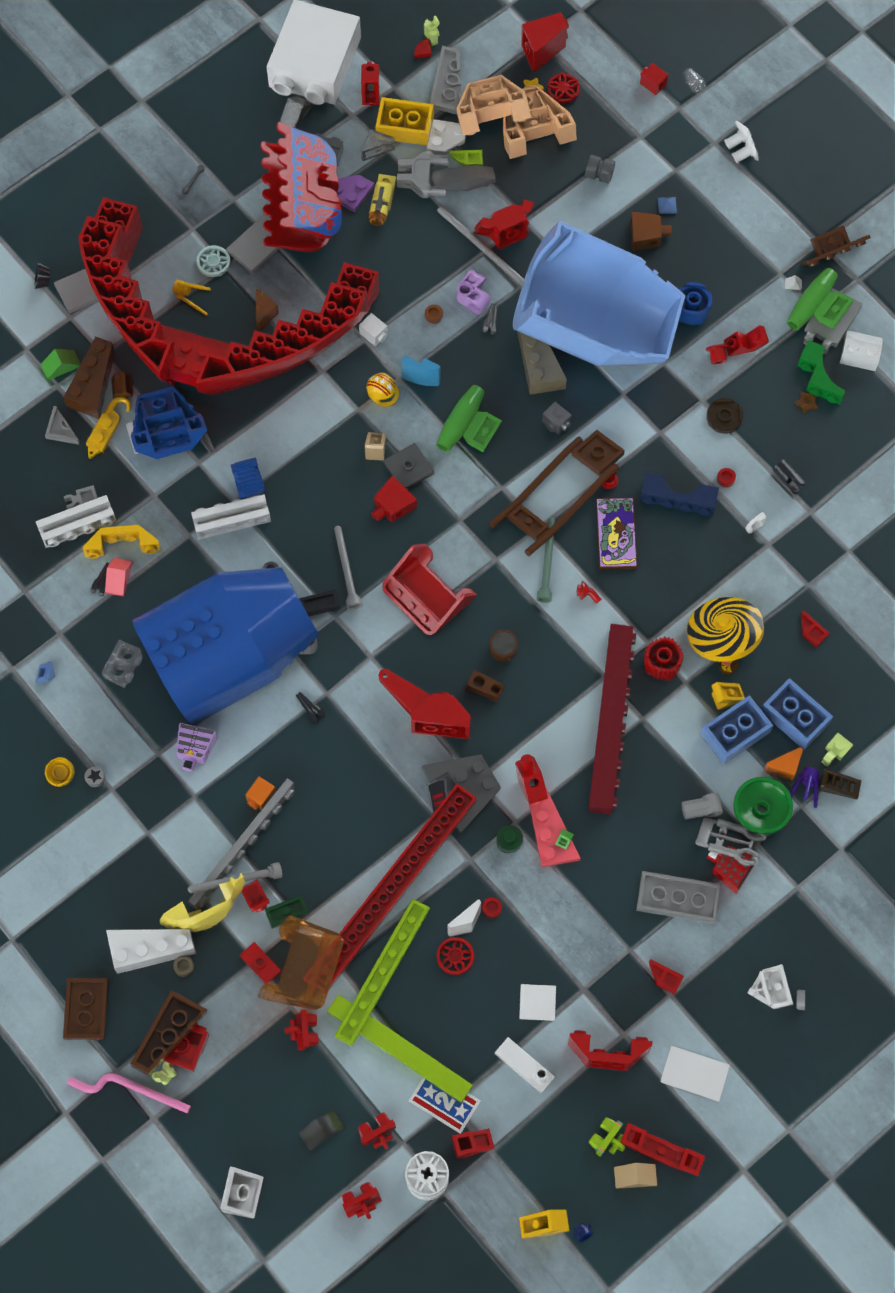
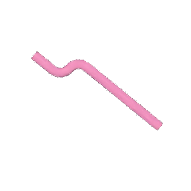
[67,1073,191,1114]

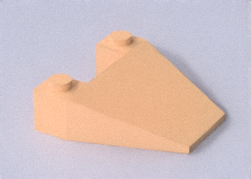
[456,75,531,135]
[503,85,577,159]

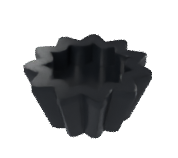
[34,263,50,289]

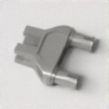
[397,151,449,198]

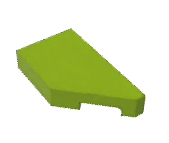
[450,150,483,166]

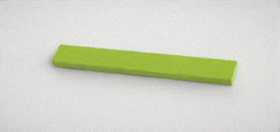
[334,899,430,1047]
[327,994,473,1103]

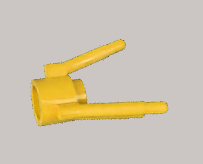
[173,279,211,316]

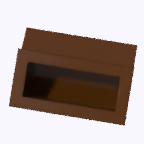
[111,372,133,398]

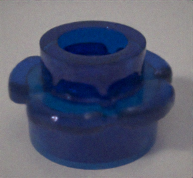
[573,1223,593,1242]

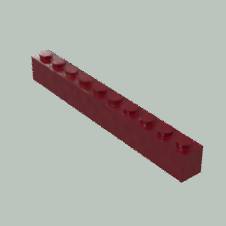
[588,624,637,815]

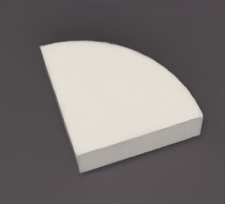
[745,512,766,533]

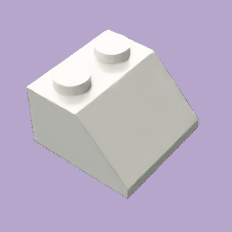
[840,330,883,371]

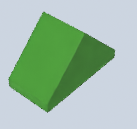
[41,349,81,381]

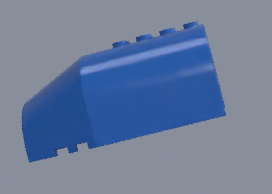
[132,567,319,726]

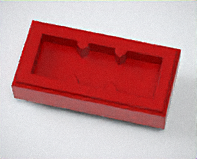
[239,942,281,986]

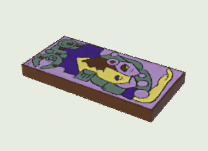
[596,498,637,570]

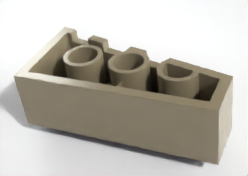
[517,331,567,394]

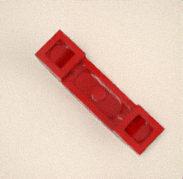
[621,1123,705,1176]

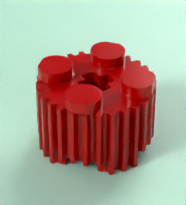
[643,636,684,680]

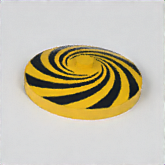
[687,597,764,662]

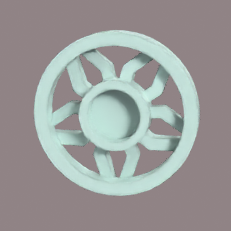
[196,245,230,277]

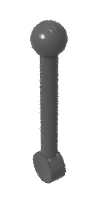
[182,165,205,194]

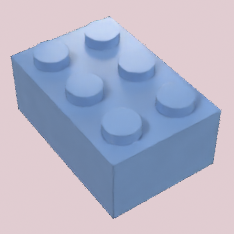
[761,678,833,750]
[701,695,773,764]

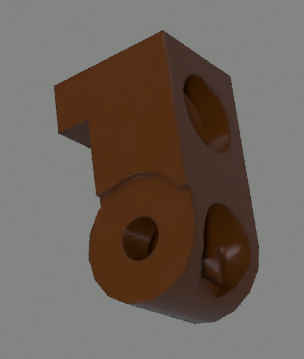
[465,670,504,702]

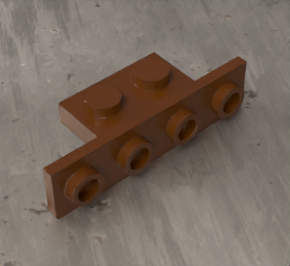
[801,226,871,267]

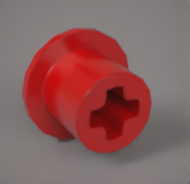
[705,344,729,364]

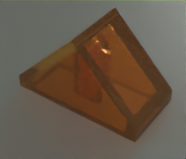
[256,289,279,330]

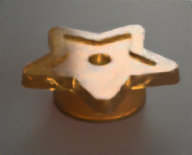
[794,392,818,414]

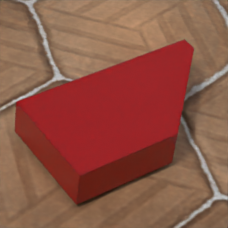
[801,610,830,648]
[649,959,684,995]

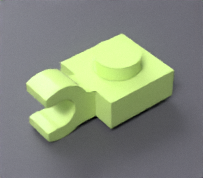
[424,16,440,46]
[821,733,853,767]

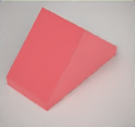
[105,558,133,597]

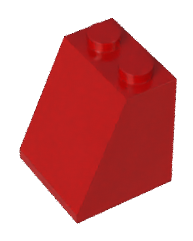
[521,12,569,72]

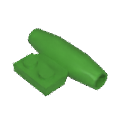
[787,268,853,330]
[436,385,502,452]

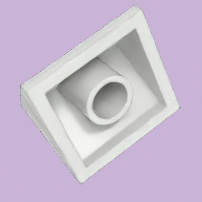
[220,1167,264,1218]

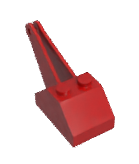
[378,669,471,739]

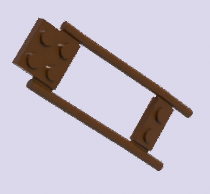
[489,430,625,556]

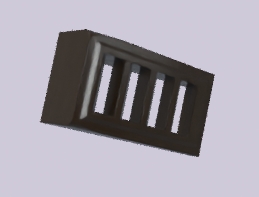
[819,769,862,800]

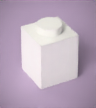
[359,313,388,347]

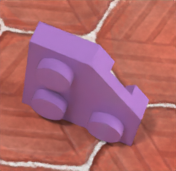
[337,175,375,212]

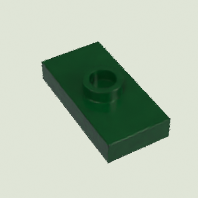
[265,895,309,929]

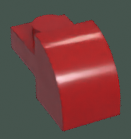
[451,1128,495,1158]

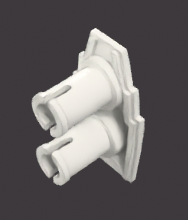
[724,121,759,163]

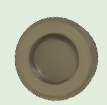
[173,956,194,977]

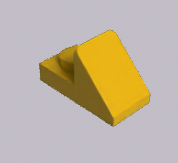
[711,682,745,710]

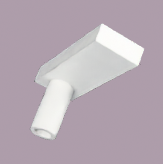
[495,1037,555,1094]

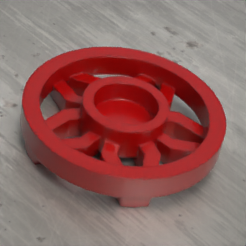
[547,73,580,104]
[437,937,474,975]

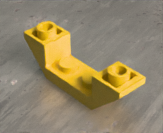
[83,525,161,559]

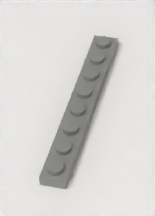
[188,778,295,910]

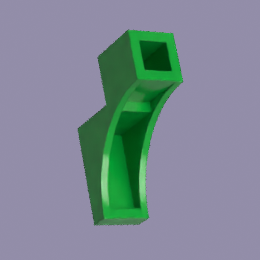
[798,340,846,405]

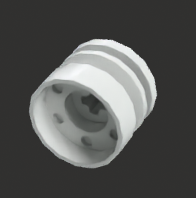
[405,1151,449,1200]

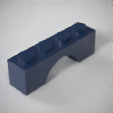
[640,473,719,516]

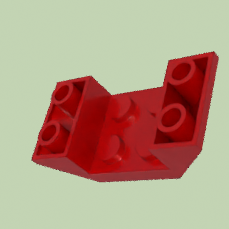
[568,1030,653,1071]

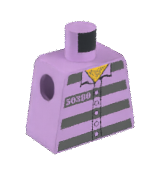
[176,723,217,772]

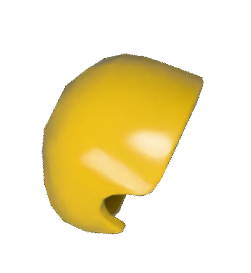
[45,757,75,787]

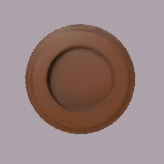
[425,305,443,324]

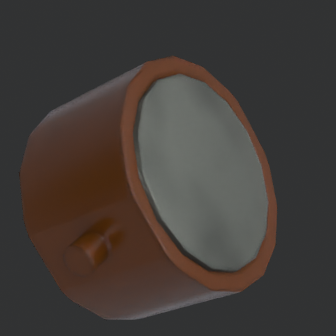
[489,630,518,662]

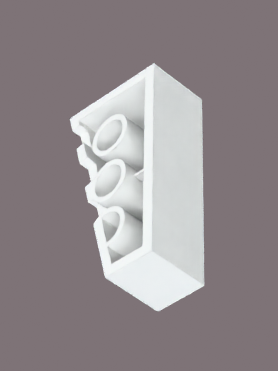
[106,929,196,974]

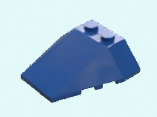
[131,386,207,459]

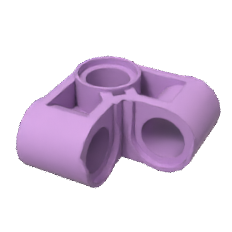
[456,269,491,315]

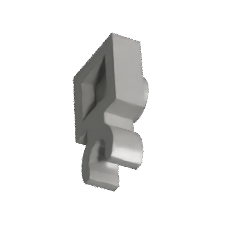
[64,485,97,509]

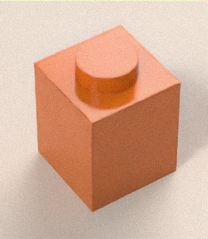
[245,777,276,810]

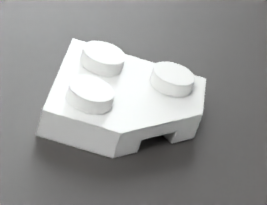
[427,119,466,155]

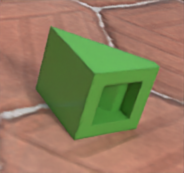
[555,829,574,849]

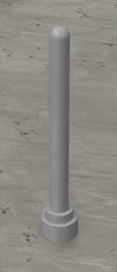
[334,526,362,610]
[188,862,282,893]

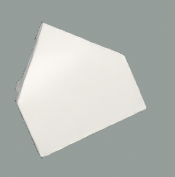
[748,964,794,1009]

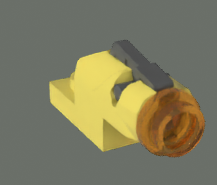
[369,174,396,226]

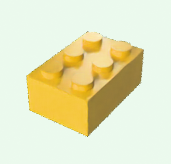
[376,97,434,146]

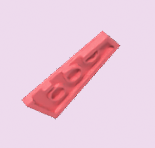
[529,787,581,867]

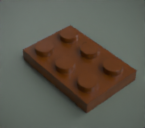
[63,978,109,1040]

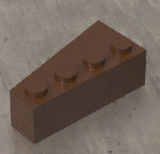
[64,336,115,419]
[130,990,207,1076]

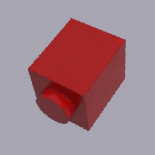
[640,63,669,95]

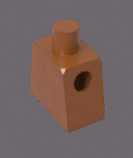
[630,212,672,251]

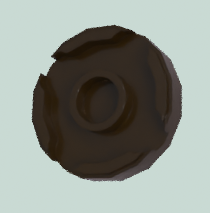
[706,398,744,434]

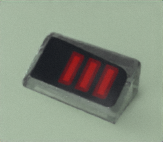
[426,778,448,815]

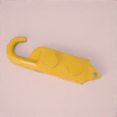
[86,397,131,459]

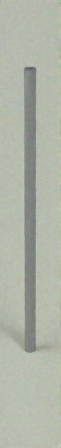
[437,206,524,286]

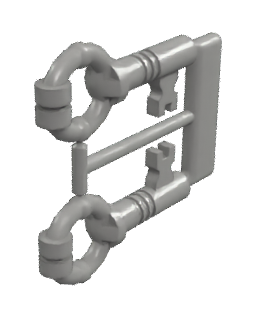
[695,818,767,866]

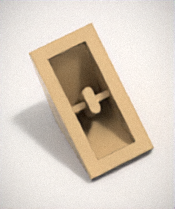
[365,432,386,460]
[614,1163,657,1189]

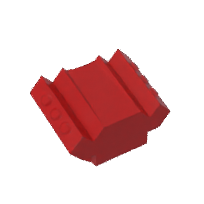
[473,199,534,250]

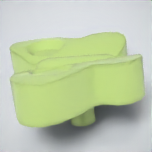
[152,1062,177,1085]

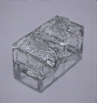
[102,640,143,688]

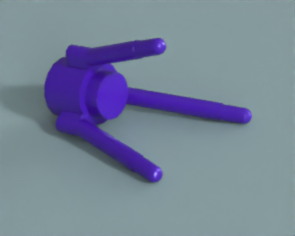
[790,767,820,808]

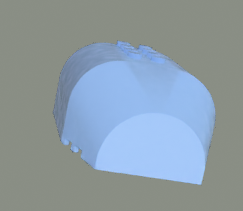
[513,221,685,366]

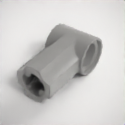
[681,793,723,819]

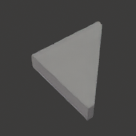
[45,406,80,445]

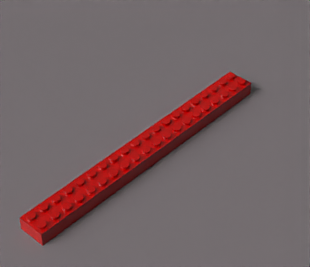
[303,784,477,997]

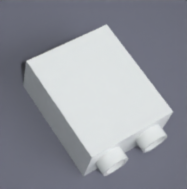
[267,0,361,105]

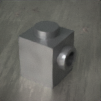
[542,402,572,435]

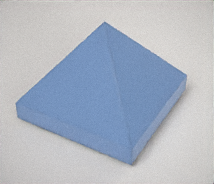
[658,197,677,214]
[36,661,55,684]

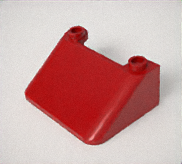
[382,544,477,635]

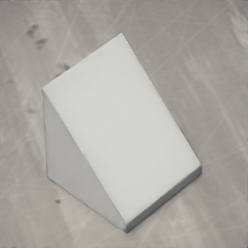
[785,275,802,290]

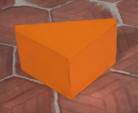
[764,747,803,781]

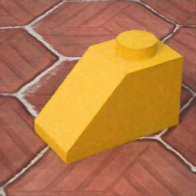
[519,1210,569,1239]

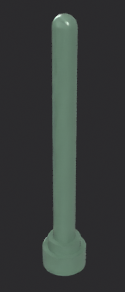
[537,518,555,603]

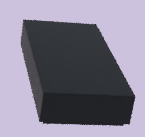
[299,590,340,616]

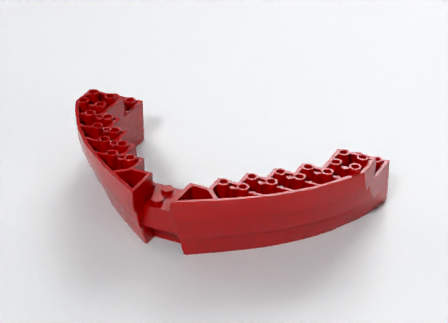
[78,197,380,396]

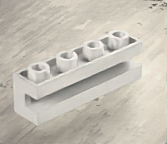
[191,494,271,540]
[35,495,117,548]

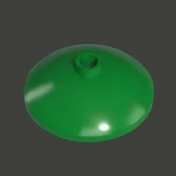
[733,777,793,834]

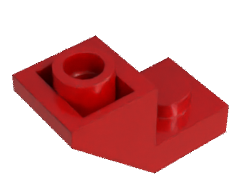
[724,325,769,356]

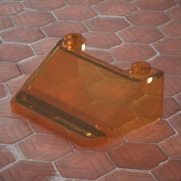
[258,915,343,1010]

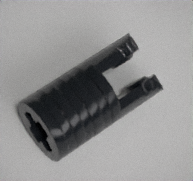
[773,459,806,495]

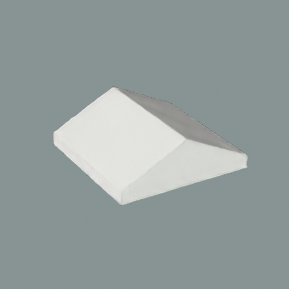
[448,899,481,937]

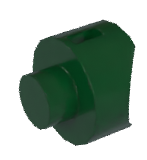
[496,825,523,853]

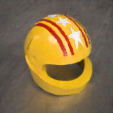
[366,373,399,407]

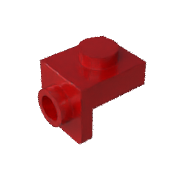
[241,879,270,913]

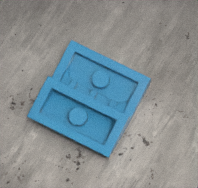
[401,356,441,386]

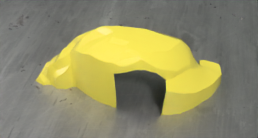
[160,873,245,932]

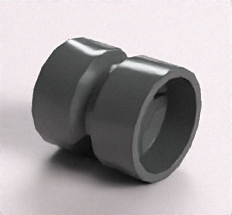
[585,155,616,184]

